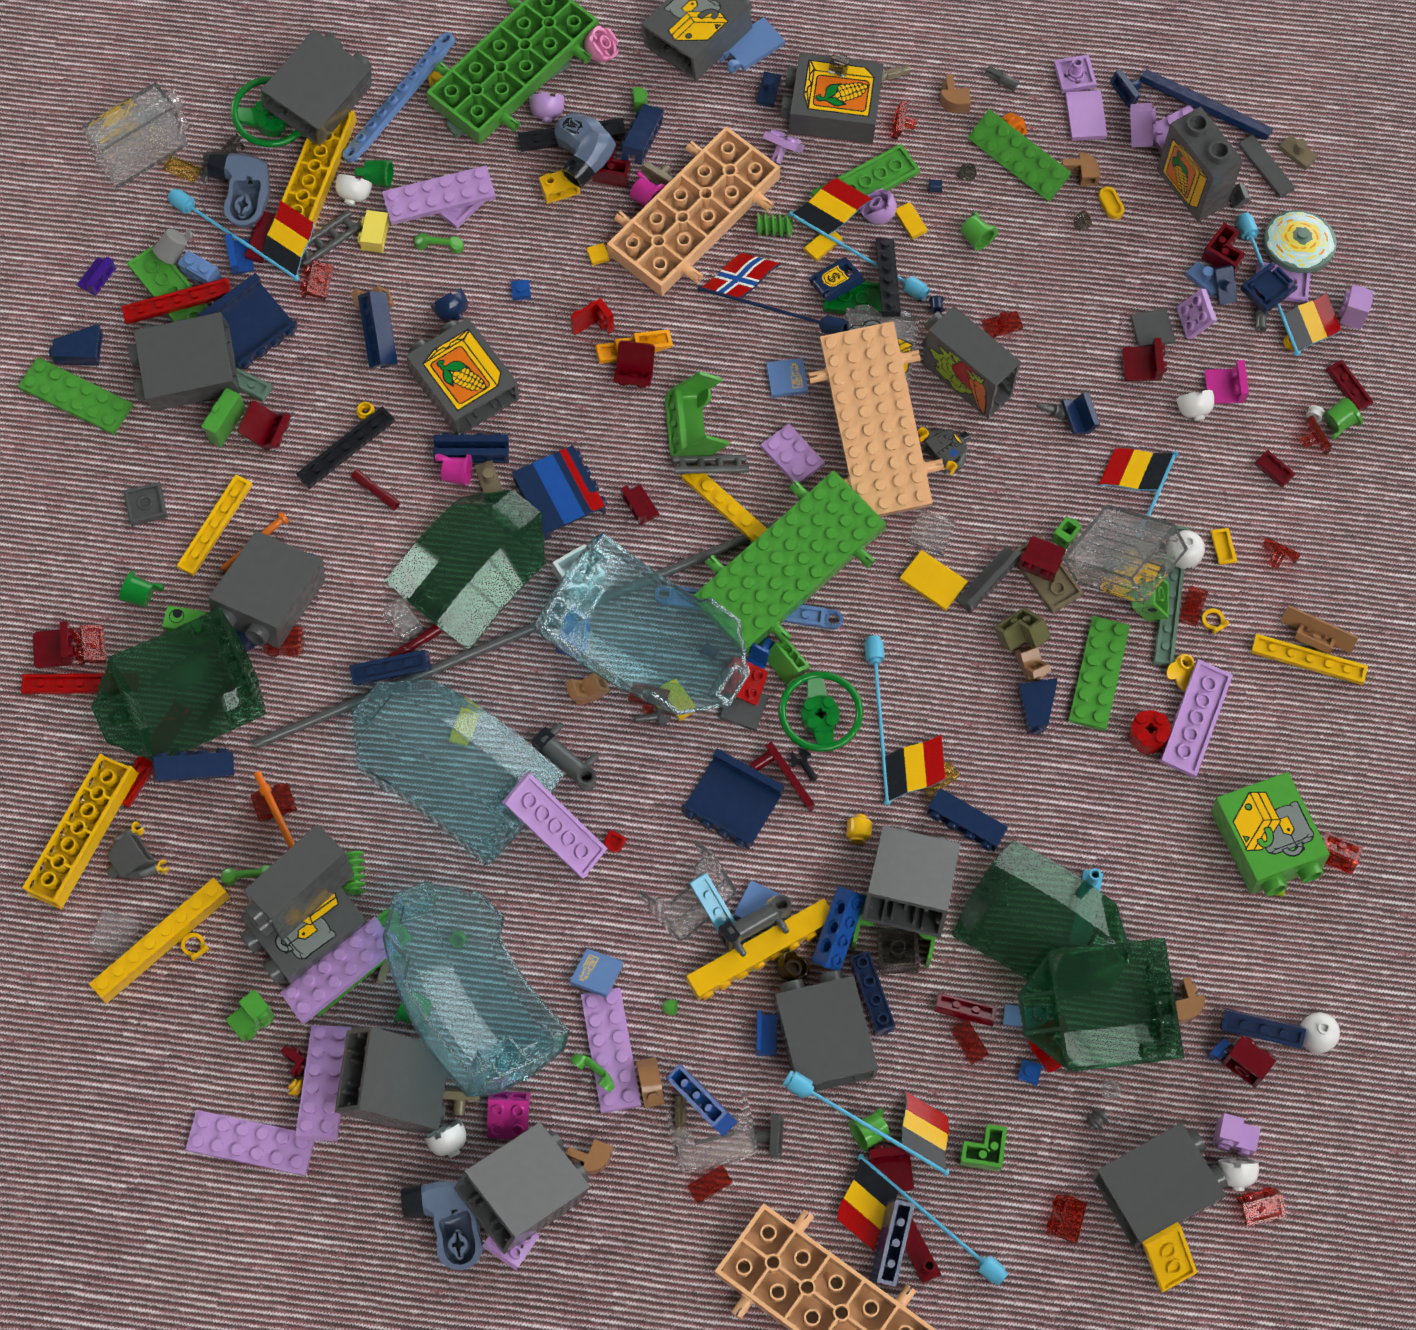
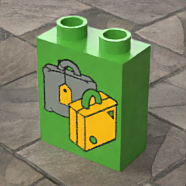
[1211,772,1330,896]

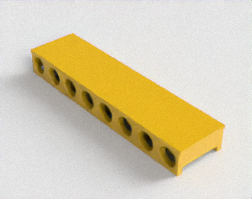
[274,110,357,233]
[22,753,139,910]

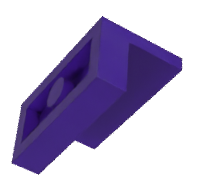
[77,257,116,296]

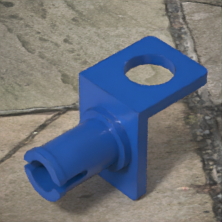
[746,637,774,669]

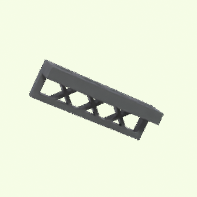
[956,546,1022,613]

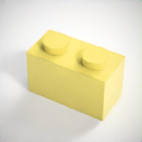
[358,210,390,253]

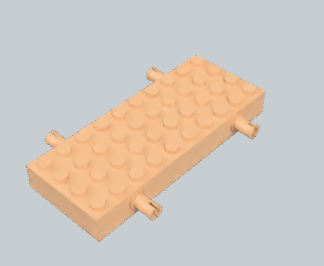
[607,126,781,297]
[808,321,944,517]
[714,1203,935,1330]

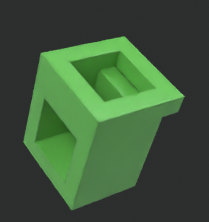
[1052,516,1082,550]

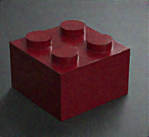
[1221,1036,1276,1088]

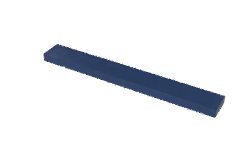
[1139,69,1273,140]

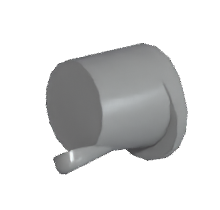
[152,229,193,265]

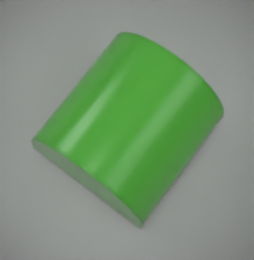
[633,87,648,112]

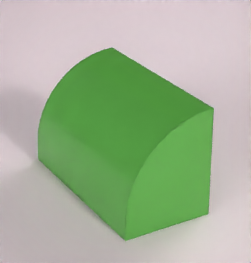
[768,639,810,686]

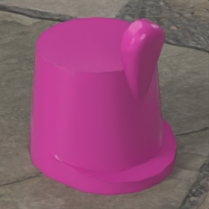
[630,171,665,208]
[435,454,472,486]

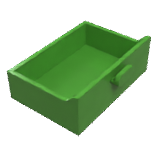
[201,388,246,448]

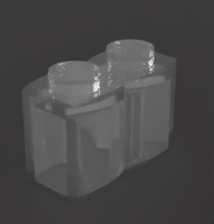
[382,596,423,642]

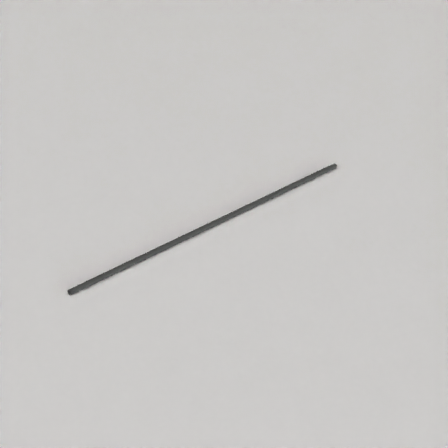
[252,521,776,749]

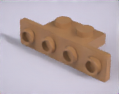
[1281,605,1358,654]

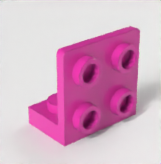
[1204,360,1249,404]
[487,1091,531,1139]

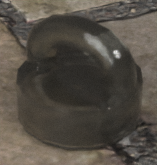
[957,163,977,181]
[1074,210,1092,230]

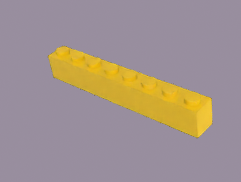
[89,877,230,1004]
[686,898,830,1001]

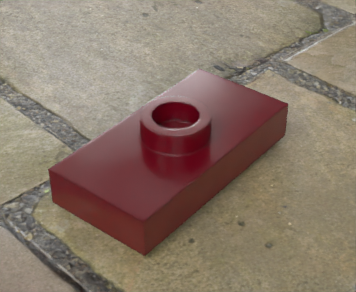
[1254,450,1296,488]

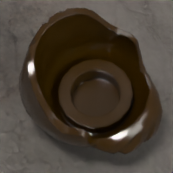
[776,951,810,982]

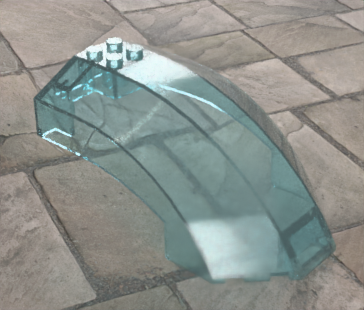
[533,533,750,715]
[352,680,564,865]
[382,881,570,1097]

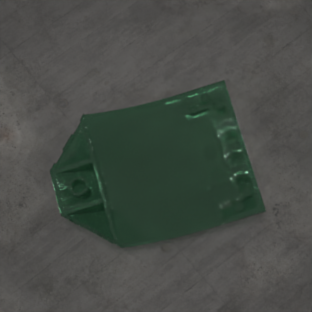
[385,490,546,650]
[91,608,267,761]
[952,840,1131,1002]
[1017,938,1185,1072]

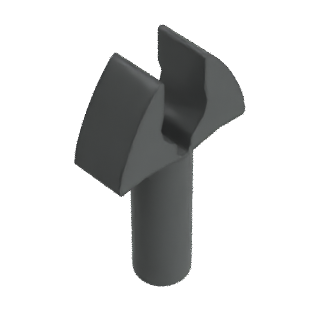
[634,705,671,727]

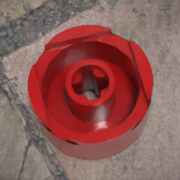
[1128,710,1171,754]

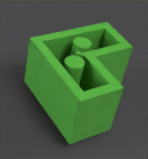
[226,989,275,1042]
[959,1124,1007,1172]

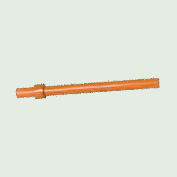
[253,771,295,849]

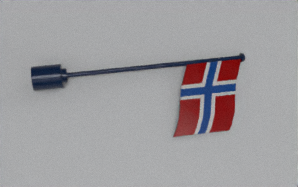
[697,253,849,335]

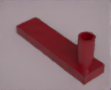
[749,741,816,812]
[902,1199,941,1284]

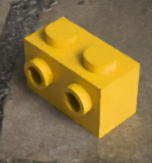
[539,169,580,204]

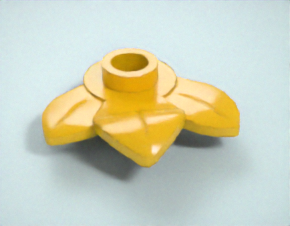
[1166,654,1194,691]

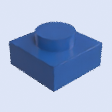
[511,280,531,301]
[1207,1038,1230,1062]
[1017,1059,1042,1086]

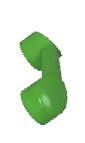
[414,233,464,254]
[221,865,270,886]
[570,1054,615,1093]

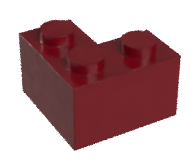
[592,143,631,188]
[1201,222,1245,274]

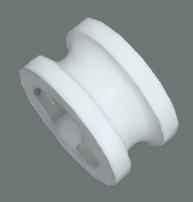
[1306,405,1325,422]

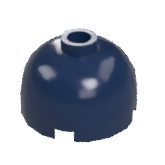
[431,288,468,321]

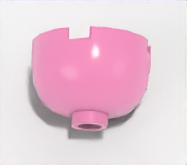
[584,25,619,63]

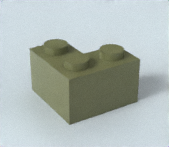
[994,607,1051,651]

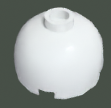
[335,174,372,205]
[1176,390,1214,421]
[1166,530,1205,569]
[1300,1012,1340,1054]
[424,1120,467,1158]
[1217,1158,1259,1191]

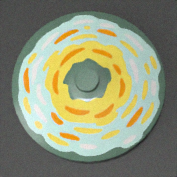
[1263,210,1337,273]

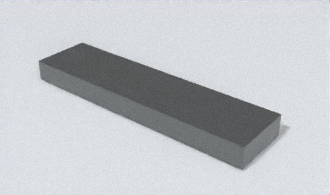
[1238,135,1295,198]

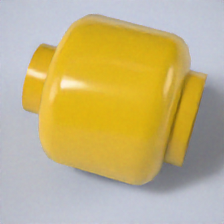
[846,814,873,844]

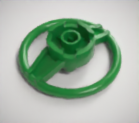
[231,76,301,148]
[778,671,863,752]

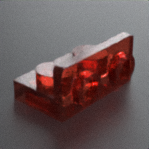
[300,259,334,301]
[74,624,107,667]
[1323,831,1363,874]
[1237,1187,1287,1227]
[1046,1195,1087,1243]

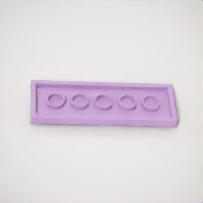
[382,165,496,225]
[1159,659,1233,778]
[502,772,608,879]
[280,916,399,1024]
[581,988,641,1114]
[295,1025,352,1141]
[185,1110,315,1176]

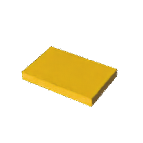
[899,550,968,612]
[1142,1222,1198,1293]

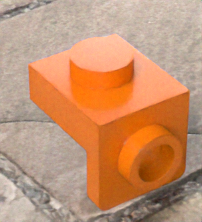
[1002,112,1027,135]

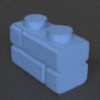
[178,250,221,285]

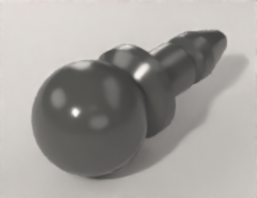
[202,151,212,184]
[1036,404,1067,420]

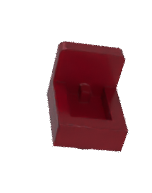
[280,1045,306,1079]

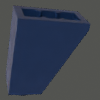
[49,325,103,366]
[1017,678,1058,735]

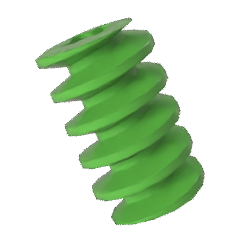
[756,213,794,238]
[341,851,367,895]

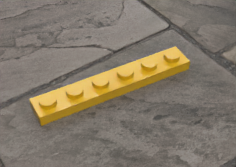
[682,465,767,543]
[177,474,253,577]
[1251,634,1368,685]

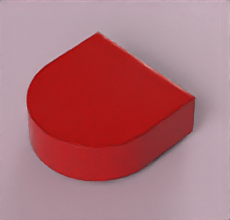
[604,829,627,853]

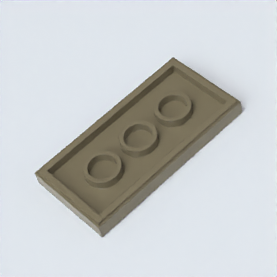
[1014,535,1084,614]

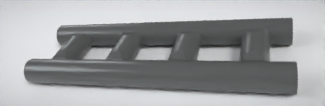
[302,209,363,268]
[672,455,749,474]

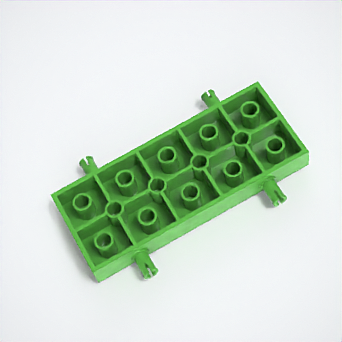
[426,0,599,144]
[694,470,886,655]

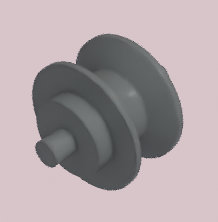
[1087,1109,1109,1131]

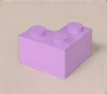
[1130,103,1157,147]
[1338,285,1374,330]
[1212,1113,1261,1157]

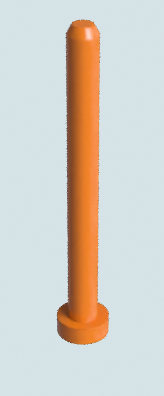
[221,512,289,572]

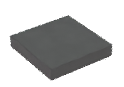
[1130,308,1175,347]
[123,482,168,526]
[720,693,769,732]

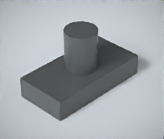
[756,1114,784,1159]

